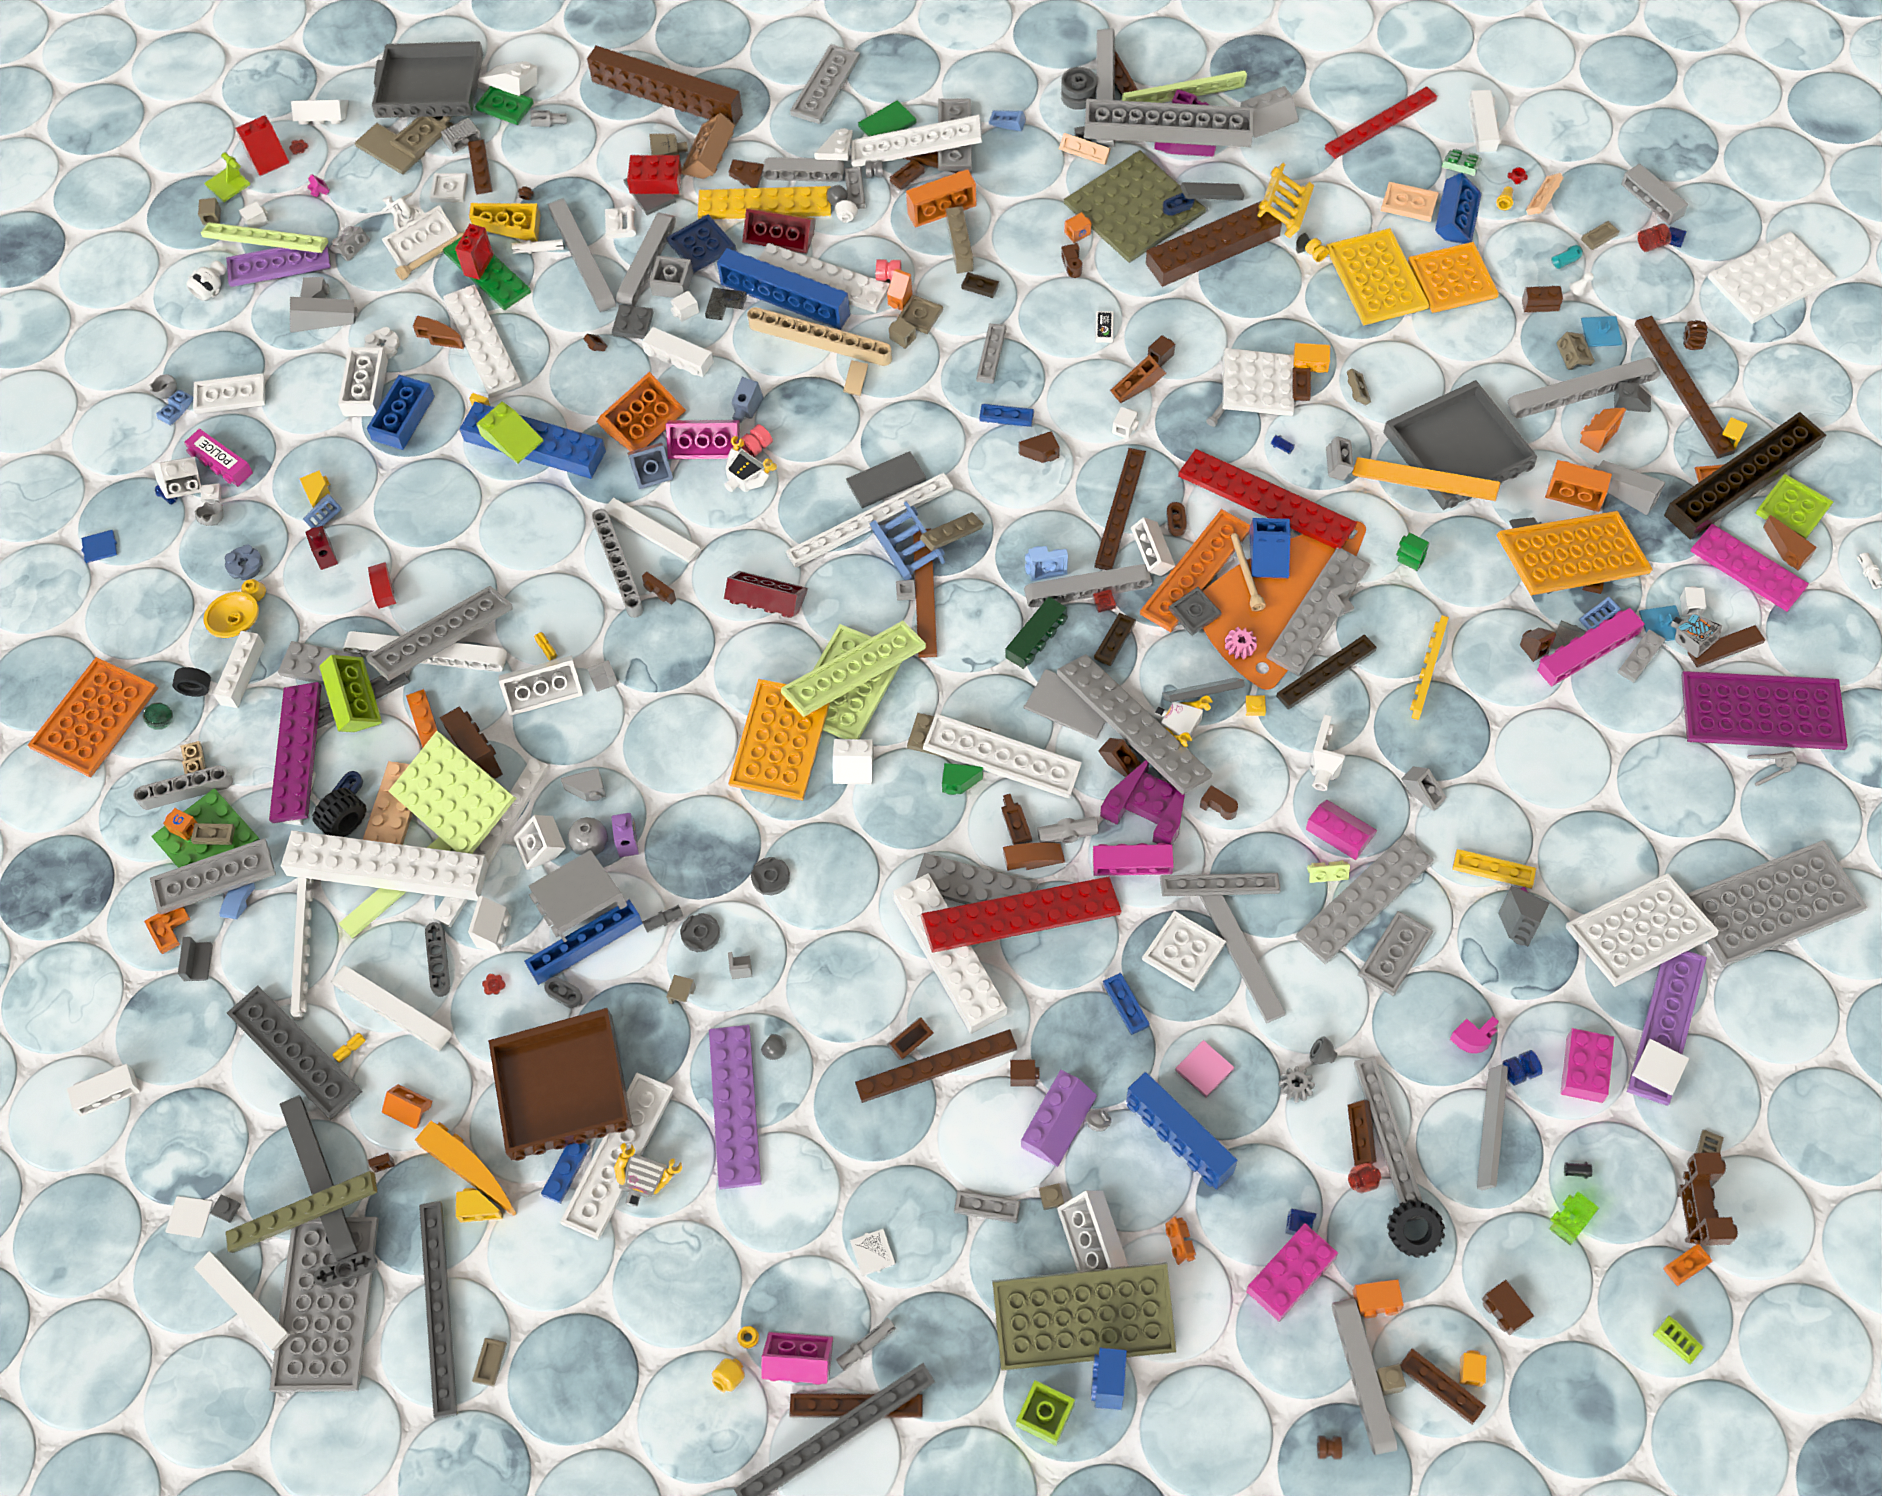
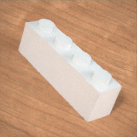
[1469,90,1501,152]
[642,327,714,377]
[213,631,265,708]

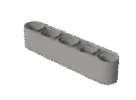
[763,157,844,182]
[133,765,233,810]

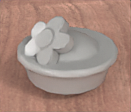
[1086,1109,1112,1132]

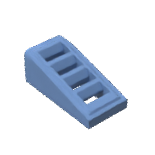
[988,110,1026,131]
[303,494,342,528]
[1579,597,1621,630]

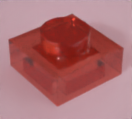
[1093,589,1116,613]

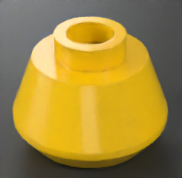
[241,579,266,602]

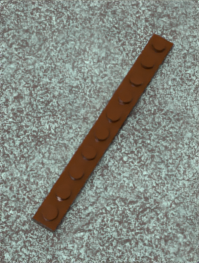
[1634,316,1736,459]

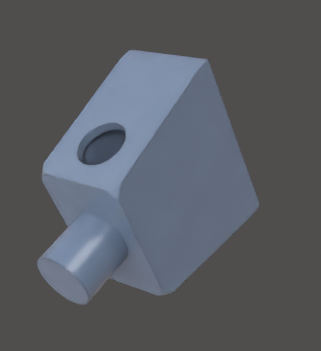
[732,377,764,423]

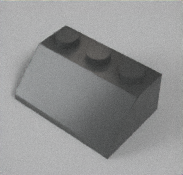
[1498,885,1550,947]

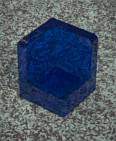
[1285,1208,1317,1235]

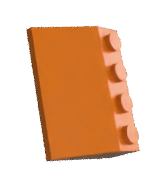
[596,372,686,451]

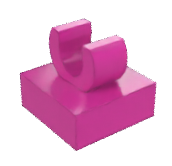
[307,174,330,197]

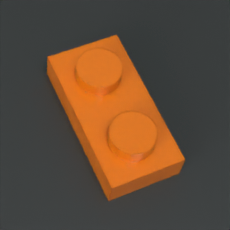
[1663,1244,1713,1287]

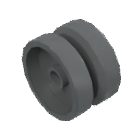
[1061,67,1097,110]

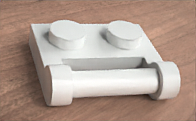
[605,205,636,239]

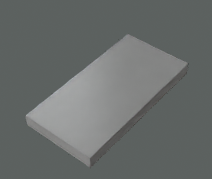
[1358,911,1433,996]

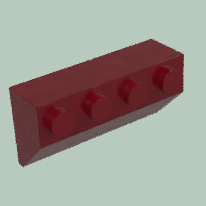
[742,207,816,254]
[724,571,808,618]

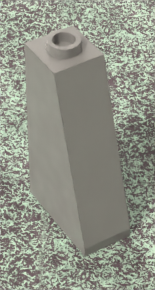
[290,297,357,332]
[1593,460,1666,515]

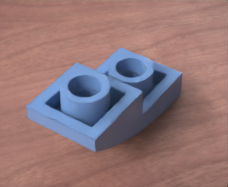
[156,390,193,425]
[219,883,255,919]

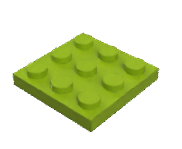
[1755,474,1834,539]

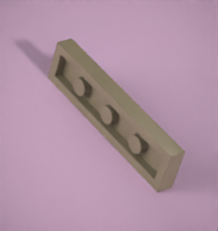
[920,512,984,551]

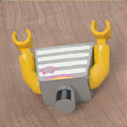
[614,1143,682,1207]

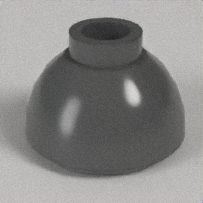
[1309,1036,1337,1064]

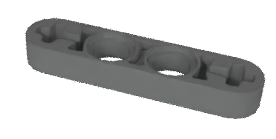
[425,922,450,997]

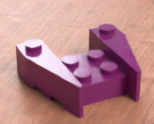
[1154,89,1216,157]
[1100,760,1185,846]

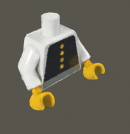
[724,436,777,492]

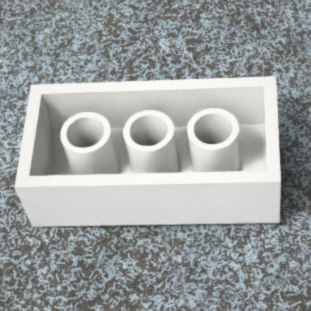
[338,347,388,416]

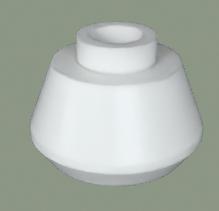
[835,200,858,222]

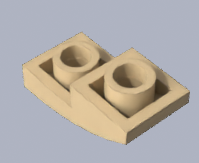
[843,360,868,396]
[180,741,206,774]

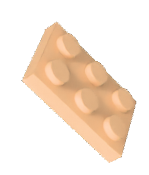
[1381,182,1439,222]

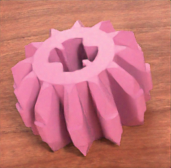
[1225,627,1257,660]

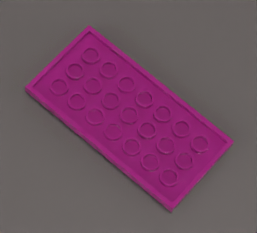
[1681,671,1848,750]

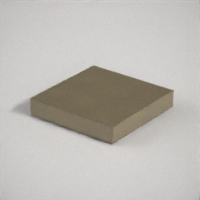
[897,295,943,335]

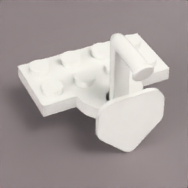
[382,192,458,266]

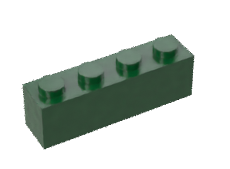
[1005,597,1068,669]

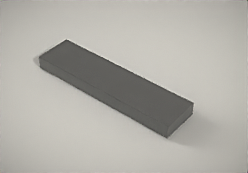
[1180,182,1245,200]

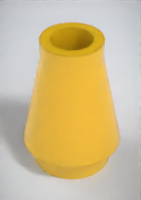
[1496,186,1513,210]

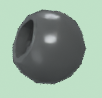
[826,185,848,206]
[761,1034,787,1060]

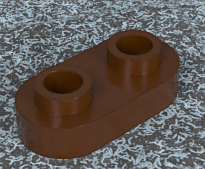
[1166,502,1187,536]

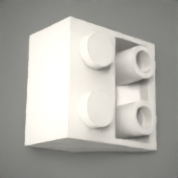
[153,457,201,499]

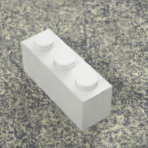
[1131,517,1175,576]
[67,1064,140,1117]

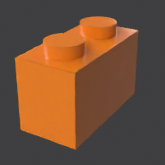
[1352,1280,1404,1318]

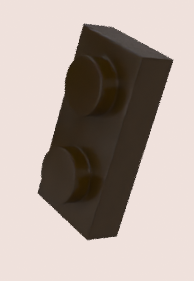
[961,272,999,298]

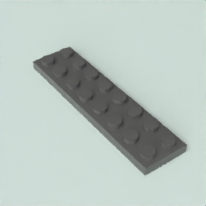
[227,985,362,1120]

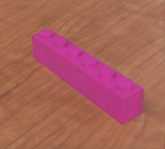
[1537,608,1645,687]

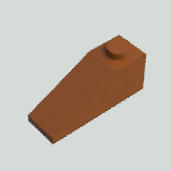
[1110,355,1166,403]
[1763,515,1817,570]

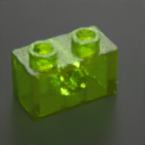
[1549,1192,1599,1246]

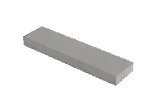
[976,323,1006,384]

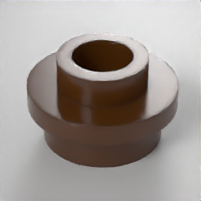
[518,186,534,200]

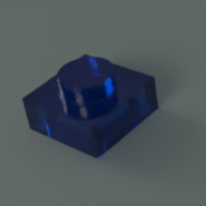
[1664,226,1687,248]

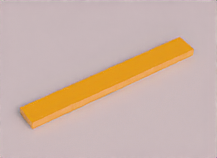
[1352,457,1501,501]

